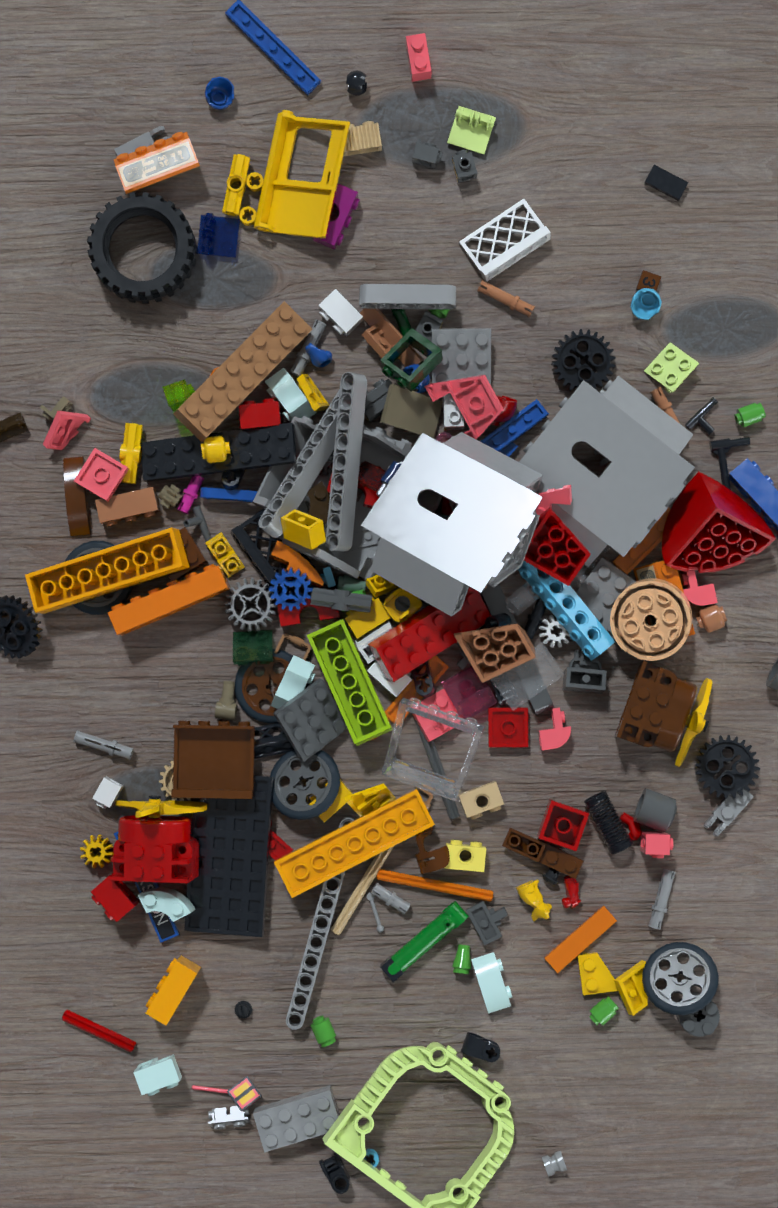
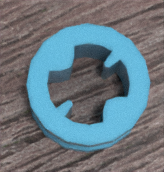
[363,1149,379,1167]

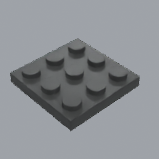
[273,678,348,762]

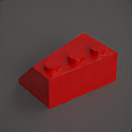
[524,507,591,586]

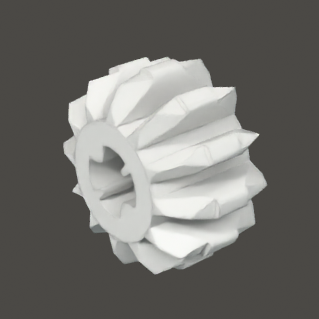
[539,615,570,648]

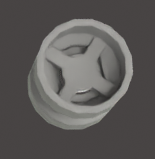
[542,1151,567,1177]

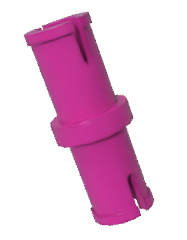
[177,476,204,514]

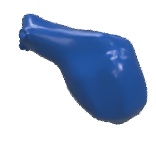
[305,343,332,367]

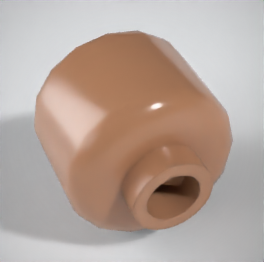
[696,604,727,632]

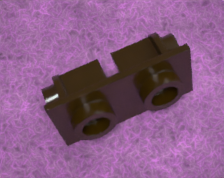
[0,412,28,443]

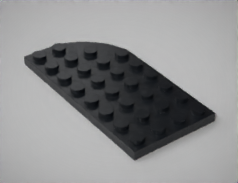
[184,775,274,937]

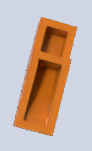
[270,540,324,588]

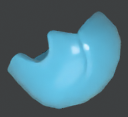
[630,288,662,320]

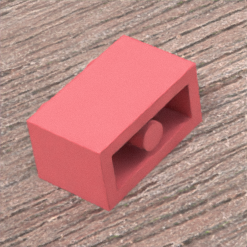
[406,33,432,82]

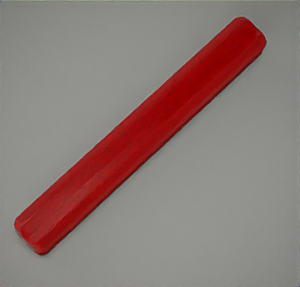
[62,1010,136,1052]

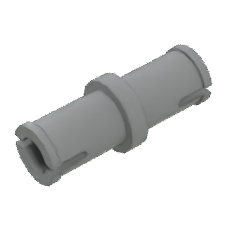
[371,883,410,914]

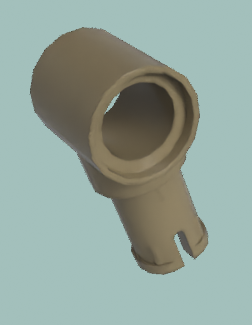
[215,681,237,721]

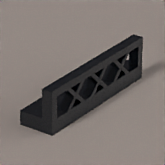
[254,723,294,759]

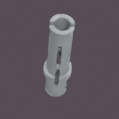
[290,319,327,377]
[73,730,134,760]
[648,868,676,930]

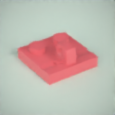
[74,448,129,502]
[409,689,463,742]

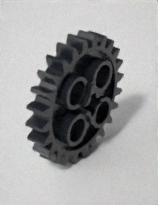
[551,329,616,391]
[0,595,43,659]
[694,735,760,800]

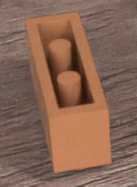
[95,487,160,527]

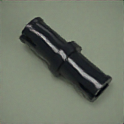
[524,599,546,640]

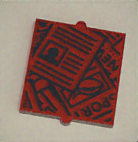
[358,461,386,492]

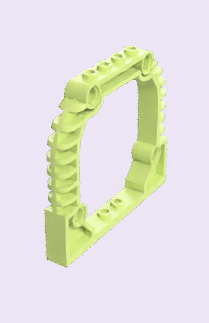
[322,1042,514,1208]

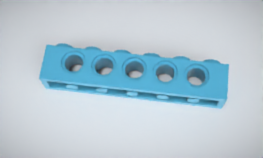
[517,561,615,661]

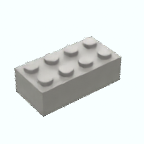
[253,1085,339,1153]

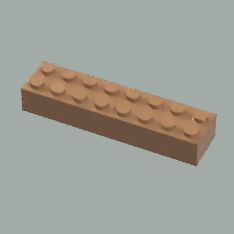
[173,301,312,442]

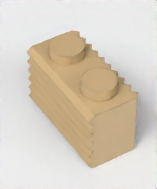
[343,121,382,157]

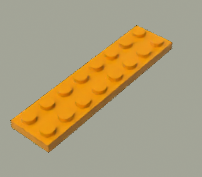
[274,789,435,898]

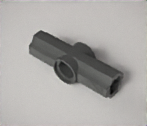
[311,588,372,612]

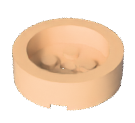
[610,578,692,661]

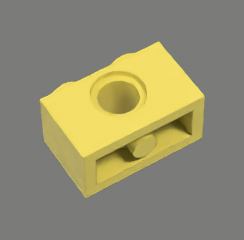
[445,840,486,872]

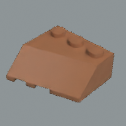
[454,624,536,683]

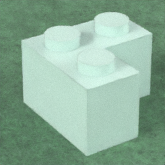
[133,1054,182,1096]

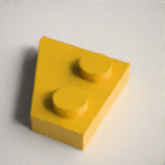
[297,374,329,411]
[344,783,396,817]
[577,952,618,995]
[614,960,648,1016]

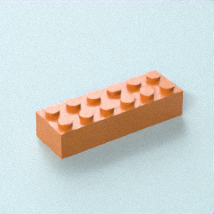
[108,564,230,636]

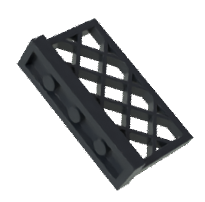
[230,509,315,594]

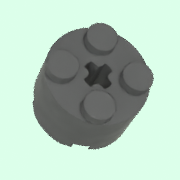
[676,992,720,1037]

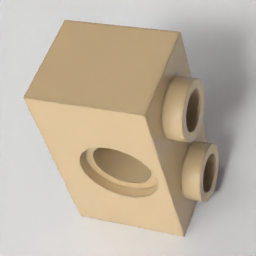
[458,781,504,820]

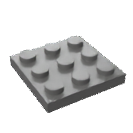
[431,328,491,385]
[576,557,636,640]

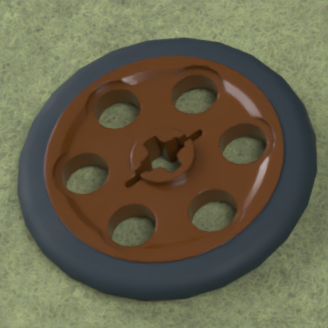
[235,649,309,723]

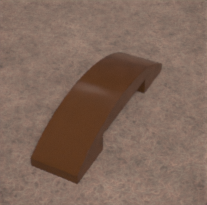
[63,456,91,536]

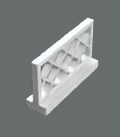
[459,199,551,282]

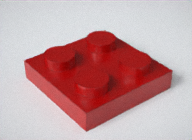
[488,707,528,747]

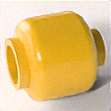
[201,436,231,463]

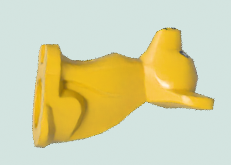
[516,879,552,921]

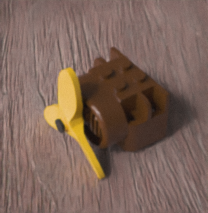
[615,661,712,767]

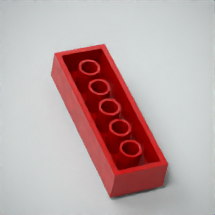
[368,587,491,682]

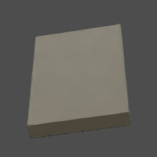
[380,384,443,439]

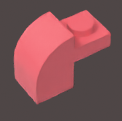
[681,570,718,606]
[538,707,571,750]

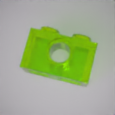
[162,379,195,411]

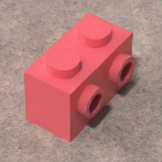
[640,831,673,858]

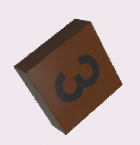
[636,270,662,291]

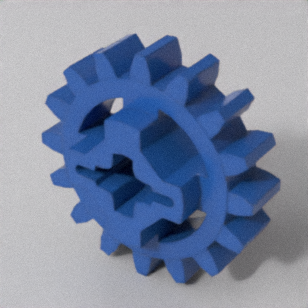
[269,567,313,611]

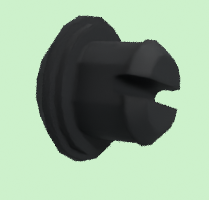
[542,868,559,885]
[234,1001,252,1019]

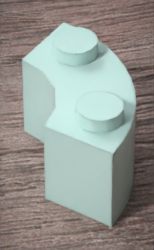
[265,368,317,422]
[271,655,316,709]
[138,887,196,922]
[471,952,512,1013]

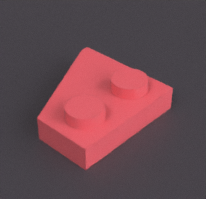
[43,411,91,450]

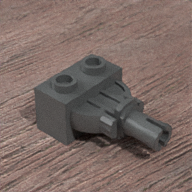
[562,635,607,694]

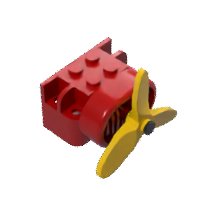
[108,795,207,883]

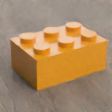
[145,955,201,1026]

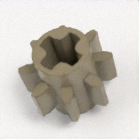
[158,484,183,509]

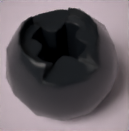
[346,70,367,96]

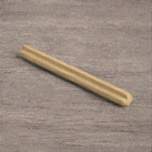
[331,846,394,935]

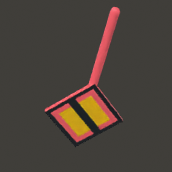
[192,1076,262,1112]

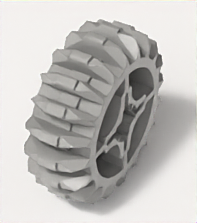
[224,578,278,631]

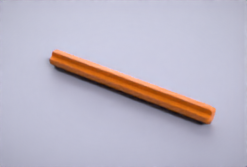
[377,869,494,902]

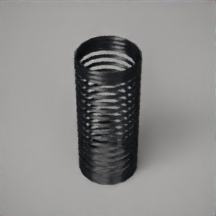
[584,791,633,855]

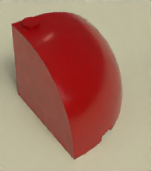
[662,471,776,573]

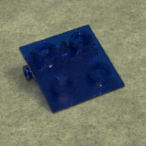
[197,213,240,258]

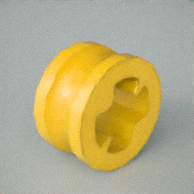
[246,172,263,192]
[239,206,256,226]

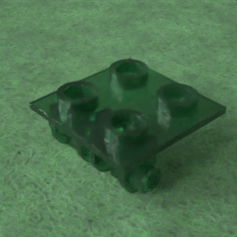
[233,630,274,666]

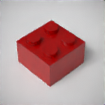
[239,399,282,430]
[537,799,589,851]
[91,873,140,922]

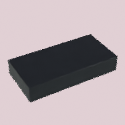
[644,165,689,201]

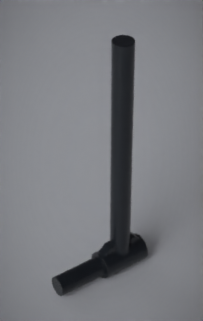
[709,437,750,490]

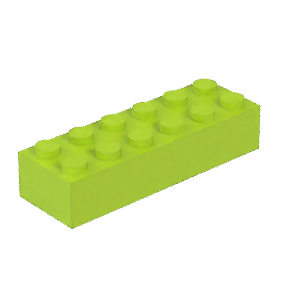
[307,619,393,746]

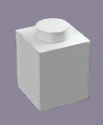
[92,777,124,809]

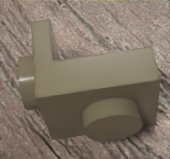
[40,396,73,421]

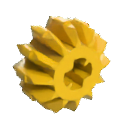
[80,834,114,868]

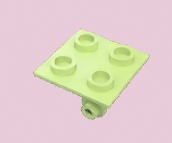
[447,106,496,155]
[644,343,699,393]

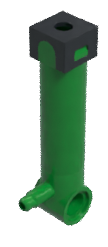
[380,901,469,982]

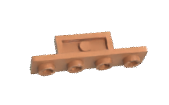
[360,308,423,367]

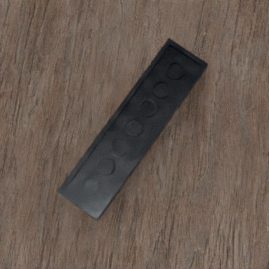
[141,422,297,482]

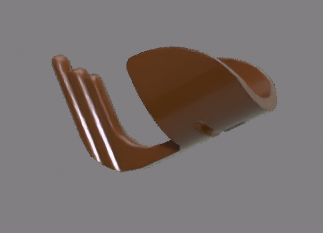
[415,825,450,874]

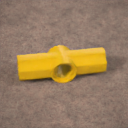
[222,154,250,217]
[119,423,143,484]

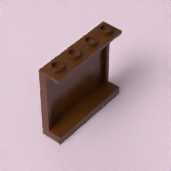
[171,721,255,799]

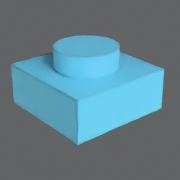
[320,567,336,588]

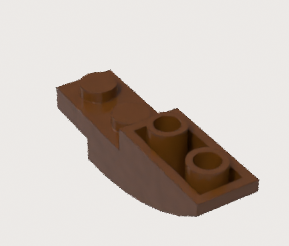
[502,828,584,879]

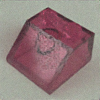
[441,666,497,722]

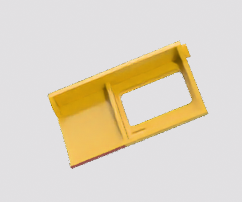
[254,110,350,238]

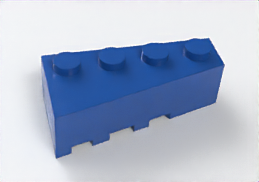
[729,458,778,538]

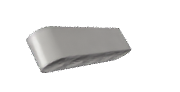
[359,284,456,309]

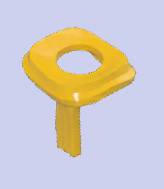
[383,588,422,622]

